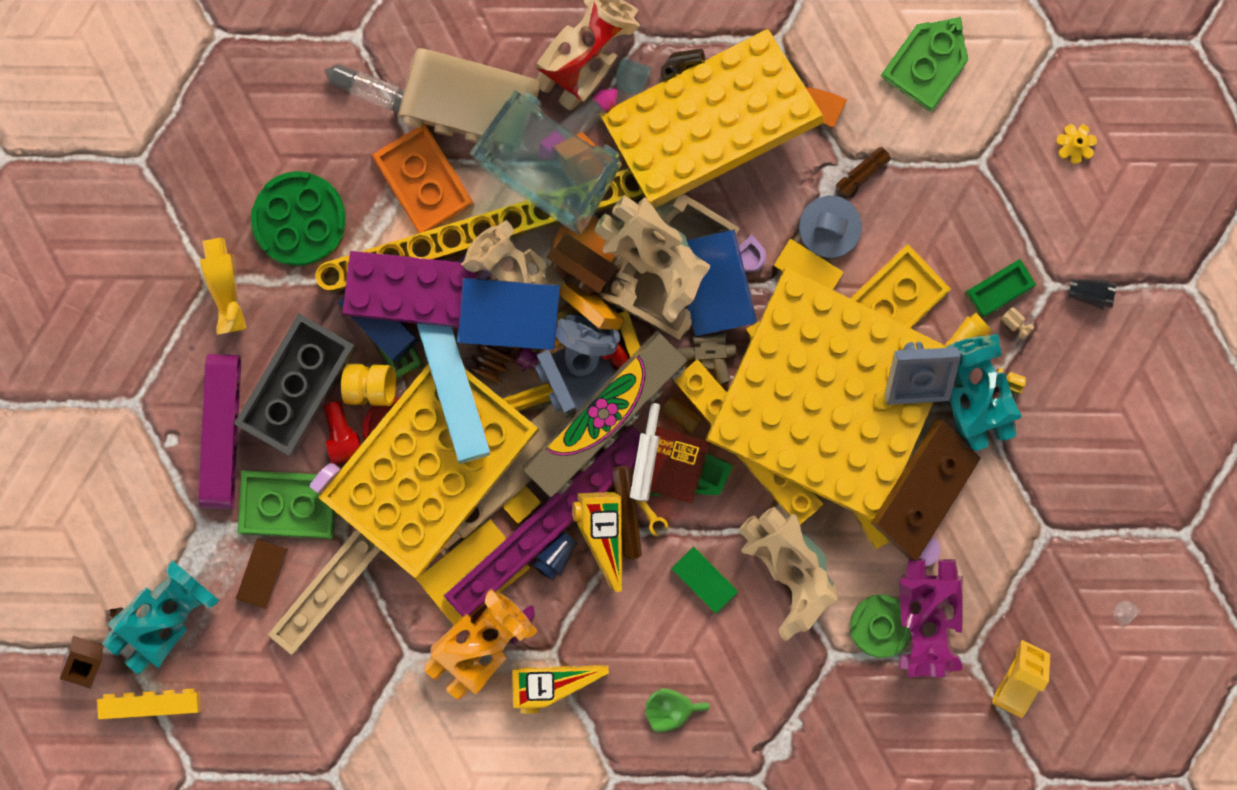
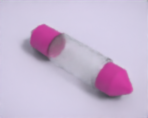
[540,89,618,159]

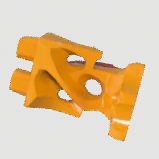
[424,589,537,700]

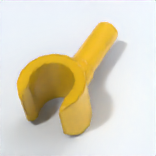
[635,500,668,536]

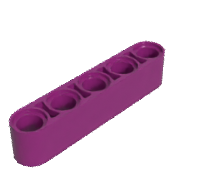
[198,354,241,510]

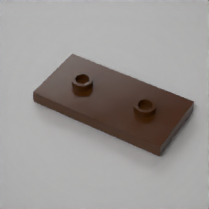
[871,419,981,561]

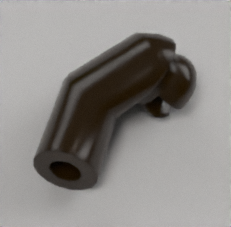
[661,48,705,80]

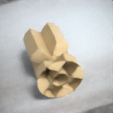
[1001,307,1034,340]

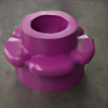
[515,348,540,372]

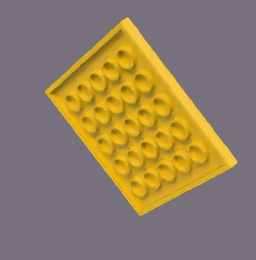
[706,267,947,521]

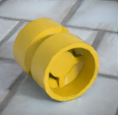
[341,364,396,406]

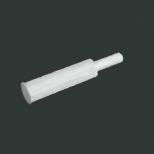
[630,403,660,501]

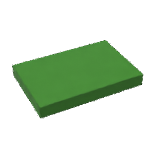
[238,470,336,539]

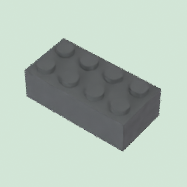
[234,313,358,457]

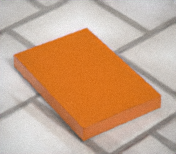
[371,124,474,233]

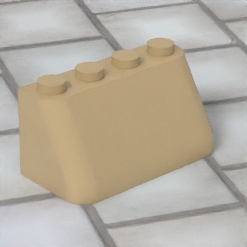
[397,48,541,152]

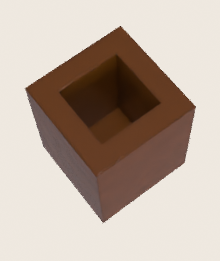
[60,636,103,689]

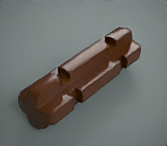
[836,147,891,197]

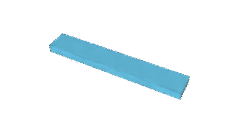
[416,323,490,464]

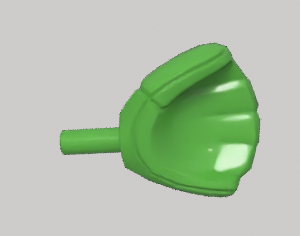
[645,688,709,733]

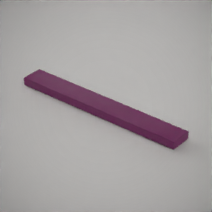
[443,425,641,617]

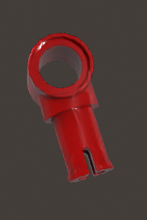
[323,401,362,466]

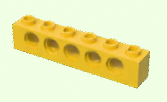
[673,359,824,525]

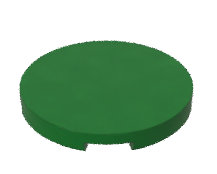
[251,171,347,267]

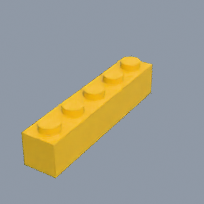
[97,688,201,719]

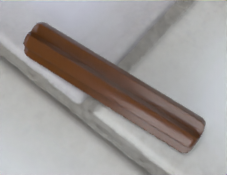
[613,465,642,559]

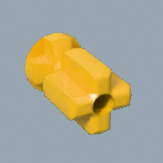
[995,368,1026,395]

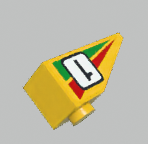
[572,492,622,592]
[512,665,609,714]

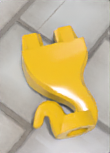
[199,238,247,335]

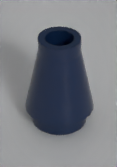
[533,532,578,581]

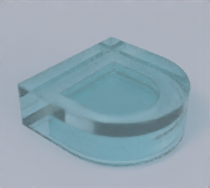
[616,57,652,94]

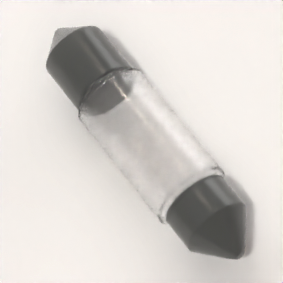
[325,64,404,112]

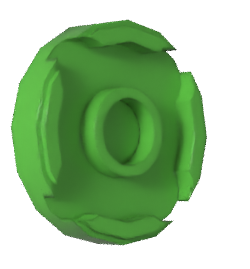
[849,594,912,658]

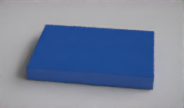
[687,229,757,336]
[457,278,560,350]

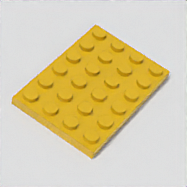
[600,29,824,208]
[318,364,540,579]

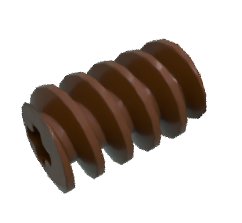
[466,344,523,384]

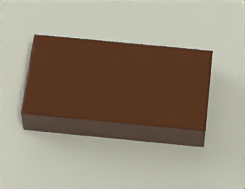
[236,538,288,609]

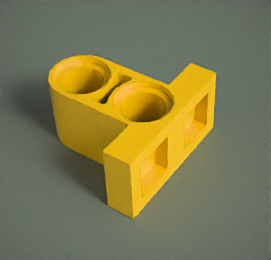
[992,640,1050,718]

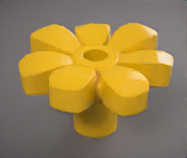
[1056,124,1097,164]

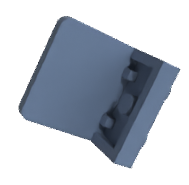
[535,348,614,418]

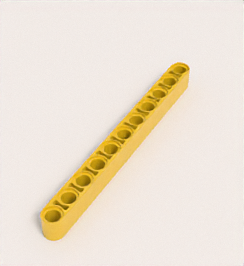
[315,169,644,293]

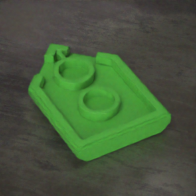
[880,17,968,112]

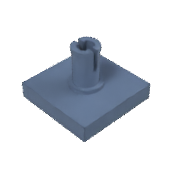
[884,342,961,405]

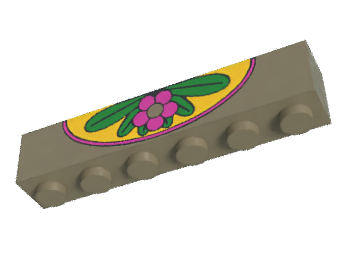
[523,330,687,497]

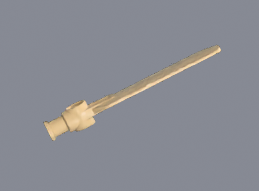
[440,366,616,556]

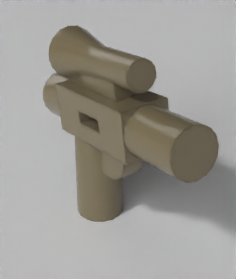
[677,332,736,384]

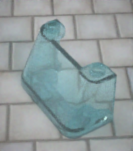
[470,90,622,235]

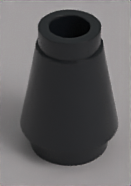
[1069,279,1117,310]

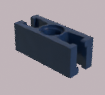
[338,297,420,362]

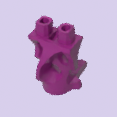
[899,558,964,677]

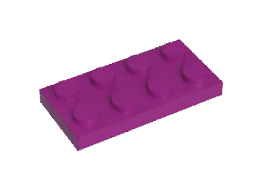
[342,251,478,328]

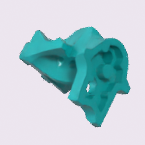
[946,334,1022,451]
[102,560,219,675]

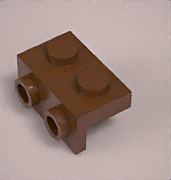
[546,234,617,295]

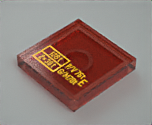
[632,426,710,504]

